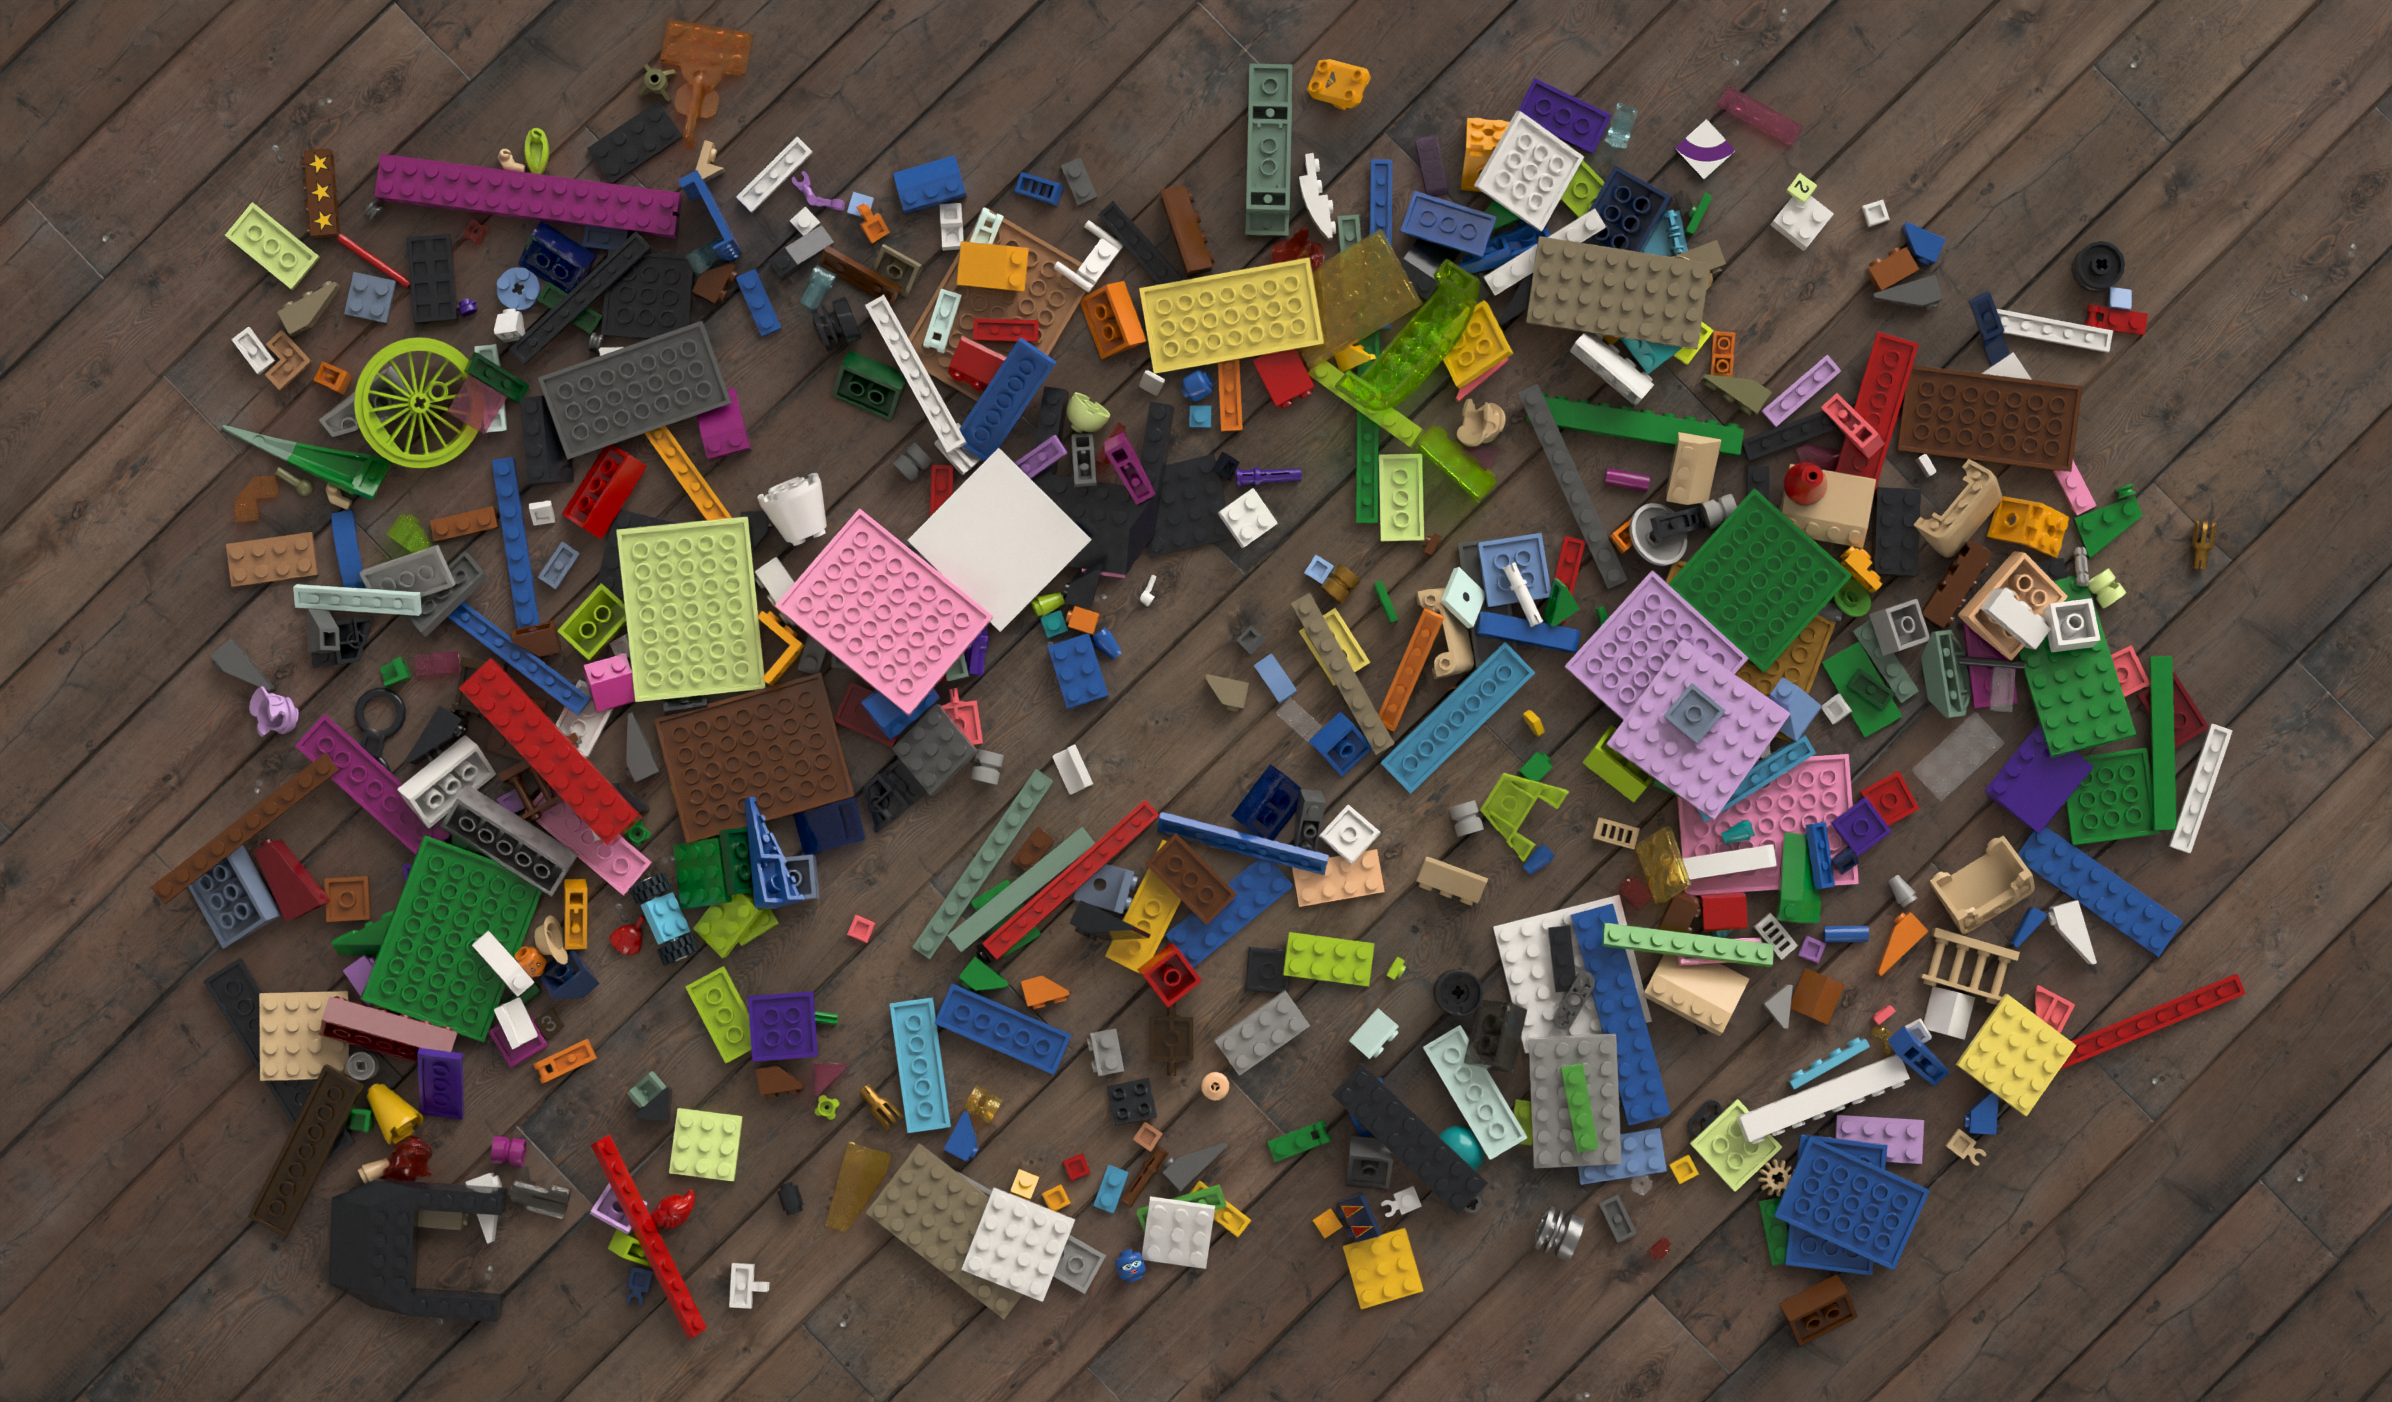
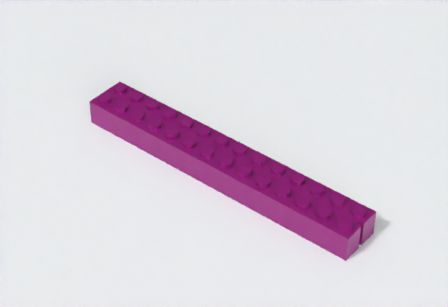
[374,154,683,239]

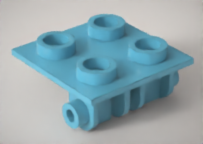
[1644,210,1688,256]

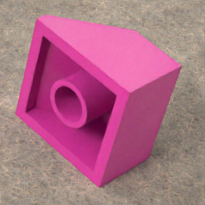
[583,653,635,713]

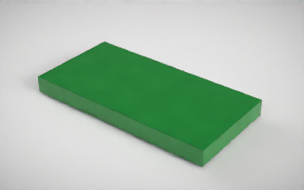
[1821,641,1902,738]

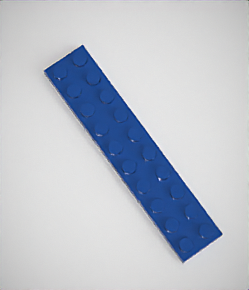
[1571,903,1671,1126]

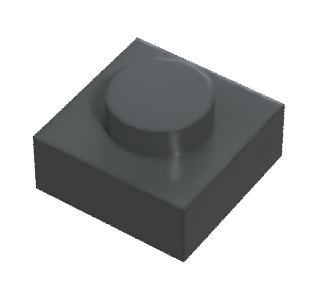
[1236,626,1266,655]

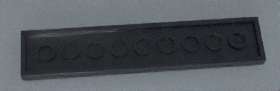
[203,958,356,1160]

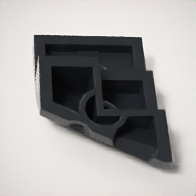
[311,616,374,668]
[863,758,927,833]

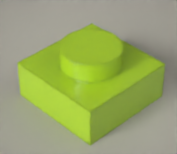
[1386,957,1406,980]

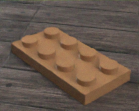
[226,532,319,587]

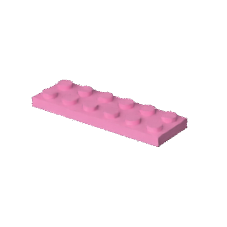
[525,784,652,896]

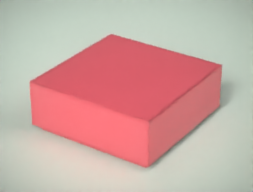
[847,915,876,943]
[1871,1005,1896,1025]

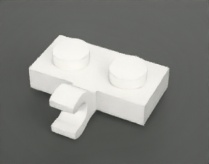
[729,1263,770,1309]

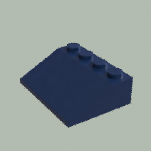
[1581,165,1673,253]

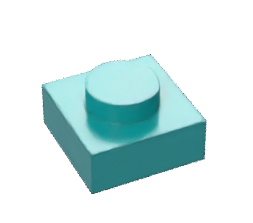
[1040,610,1068,638]

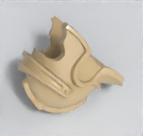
[1457,399,1506,446]

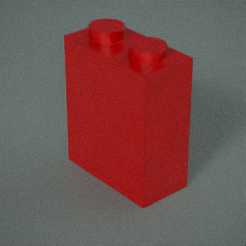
[1252,349,1315,409]

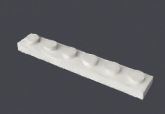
[1483,209,1606,295]
[1997,309,2113,353]
[2169,724,2232,853]

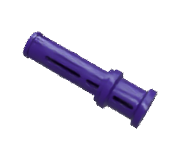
[1236,467,1302,487]

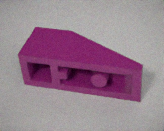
[1104,432,1156,505]

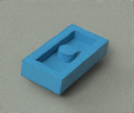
[1093,1164,1129,1213]

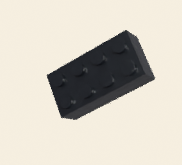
[1871,487,1921,577]

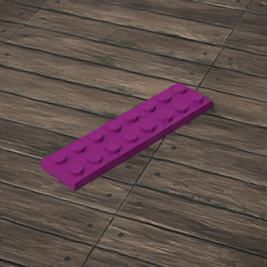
[295,714,451,855]

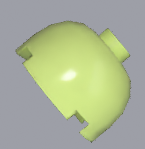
[1066,392,1110,433]

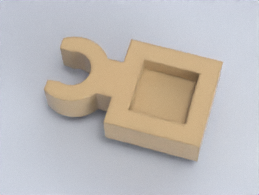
[1945,1129,1986,1166]

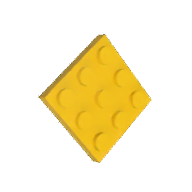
[1431,300,1513,389]
[1343,1228,1424,1309]

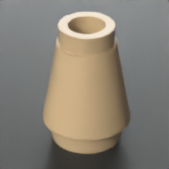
[358,1158,392,1184]

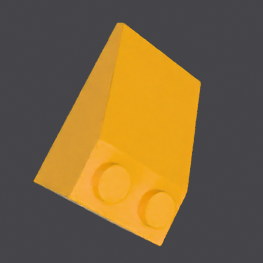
[956,241,1029,292]

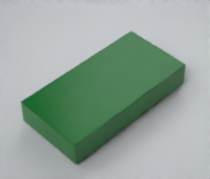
[1373,580,1399,624]

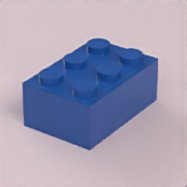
[1047,633,1109,709]

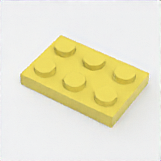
[1299,608,1370,686]

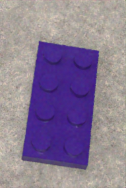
[1518,78,1612,155]
[417,1048,464,1120]

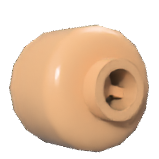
[1201,1072,1229,1101]

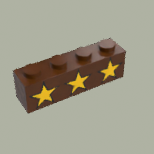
[301,148,340,239]

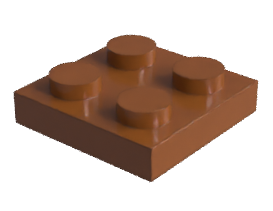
[324,876,371,922]

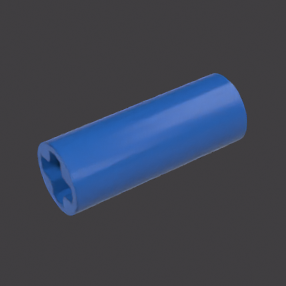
[1823,926,1869,942]

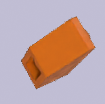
[1021,975,1070,1009]

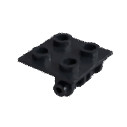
[1107,1078,1157,1126]

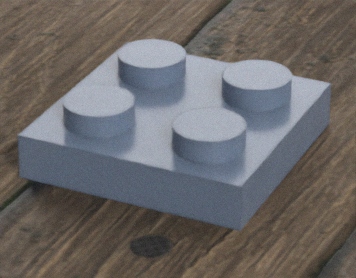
[344,272,397,324]
[1663,683,1726,745]

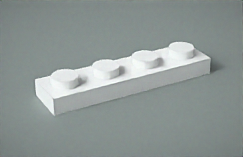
[736,137,813,213]

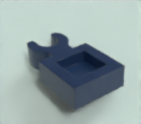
[626,1266,654,1307]

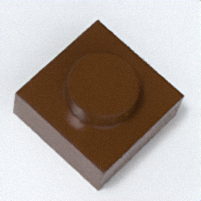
[1422,533,1442,557]

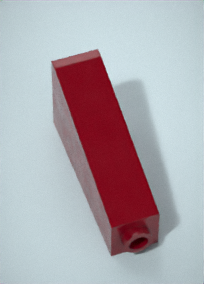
[254,839,331,922]

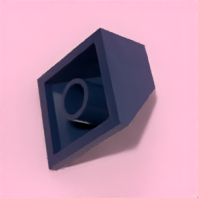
[539,949,600,999]

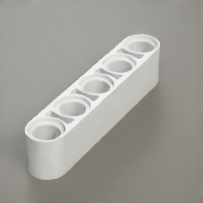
[1668,845,1777,882]

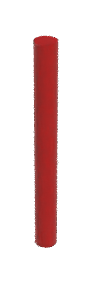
[337,234,411,289]

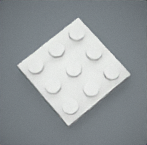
[1142,1197,1215,1269]

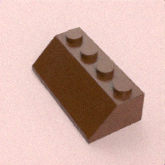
[1160,185,1215,278]

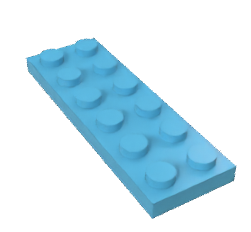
[890,997,951,1133]

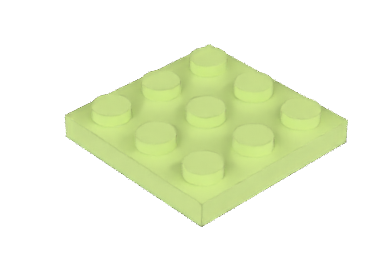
[1689,1099,1782,1192]
[669,1108,743,1182]

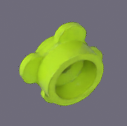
[815,1095,839,1120]

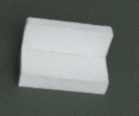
[1053,745,1094,795]
[494,997,538,1049]

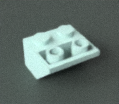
[1349,1008,1399,1059]

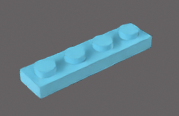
[1788,1037,1870,1089]

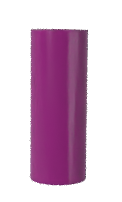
[1604,468,1650,492]

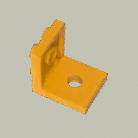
[1461,118,1510,192]
[1987,496,2069,558]
[757,611,805,686]

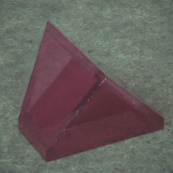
[1796,444,1841,472]
[812,1062,849,1097]

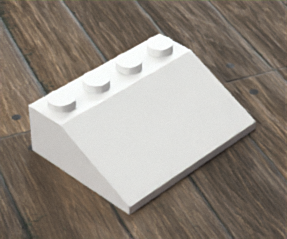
[1570,332,1654,407]

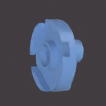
[497,267,541,311]

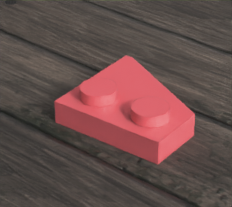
[2035,985,2075,1033]

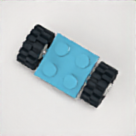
[629,872,699,966]

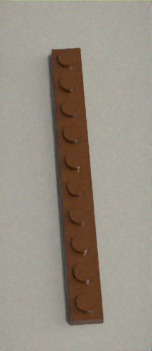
[150,753,340,905]

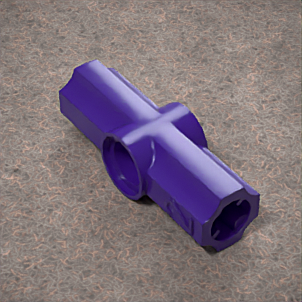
[965,625,989,675]

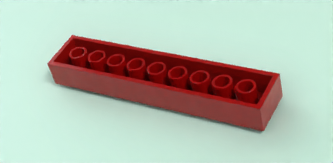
[459,658,642,847]

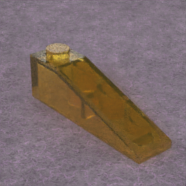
[826,1142,892,1232]

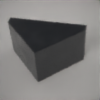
[634,1086,673,1121]

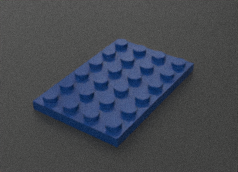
[1784,1134,1888,1275]
[1773,1136,1930,1270]

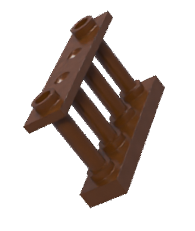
[499,732,583,822]

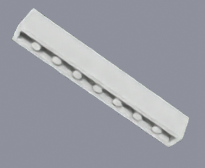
[1736,1054,1910,1144]

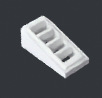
[1753,913,1798,960]

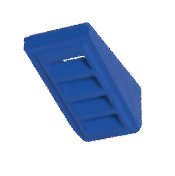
[1014,172,1064,206]
[2009,907,2048,948]

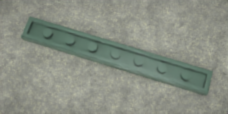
[947,827,1095,953]

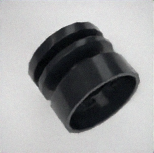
[811,297,862,352]
[1433,969,1483,1017]

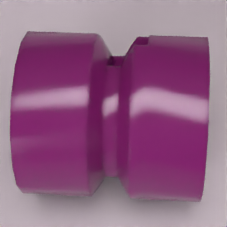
[491,1136,527,1167]

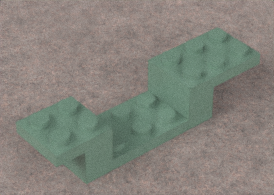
[1245,64,1292,237]

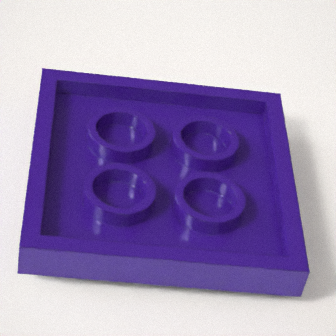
[748,991,818,1062]

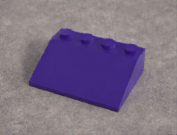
[1985,723,2094,834]

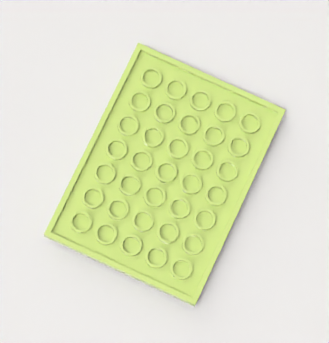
[617,516,766,702]

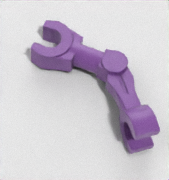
[792,171,845,211]

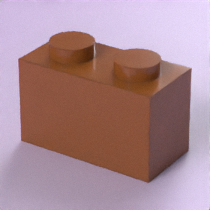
[1866,247,1919,292]

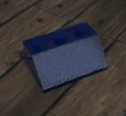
[518,221,597,294]
[1231,764,1302,841]

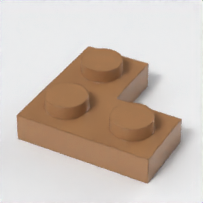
[264,330,312,391]

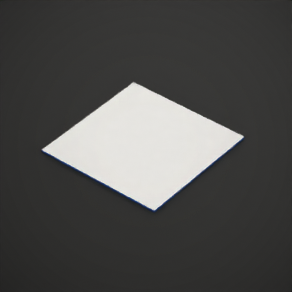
[907,448,1092,632]

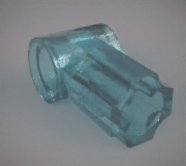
[685,236,724,275]
[799,265,837,310]

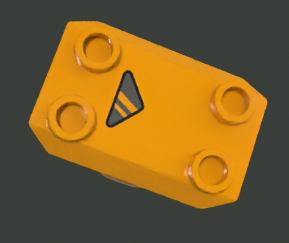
[1307,59,1371,110]

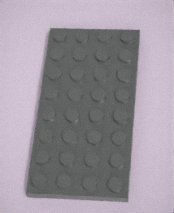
[538,320,732,460]

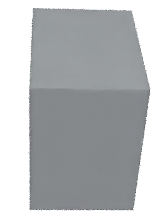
[1762,984,1793,1028]

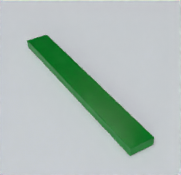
[2149,656,2176,830]

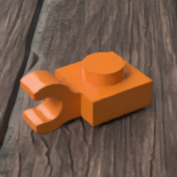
[856,203,890,243]

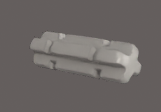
[2074,547,2089,587]

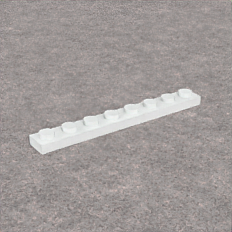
[865,295,967,454]

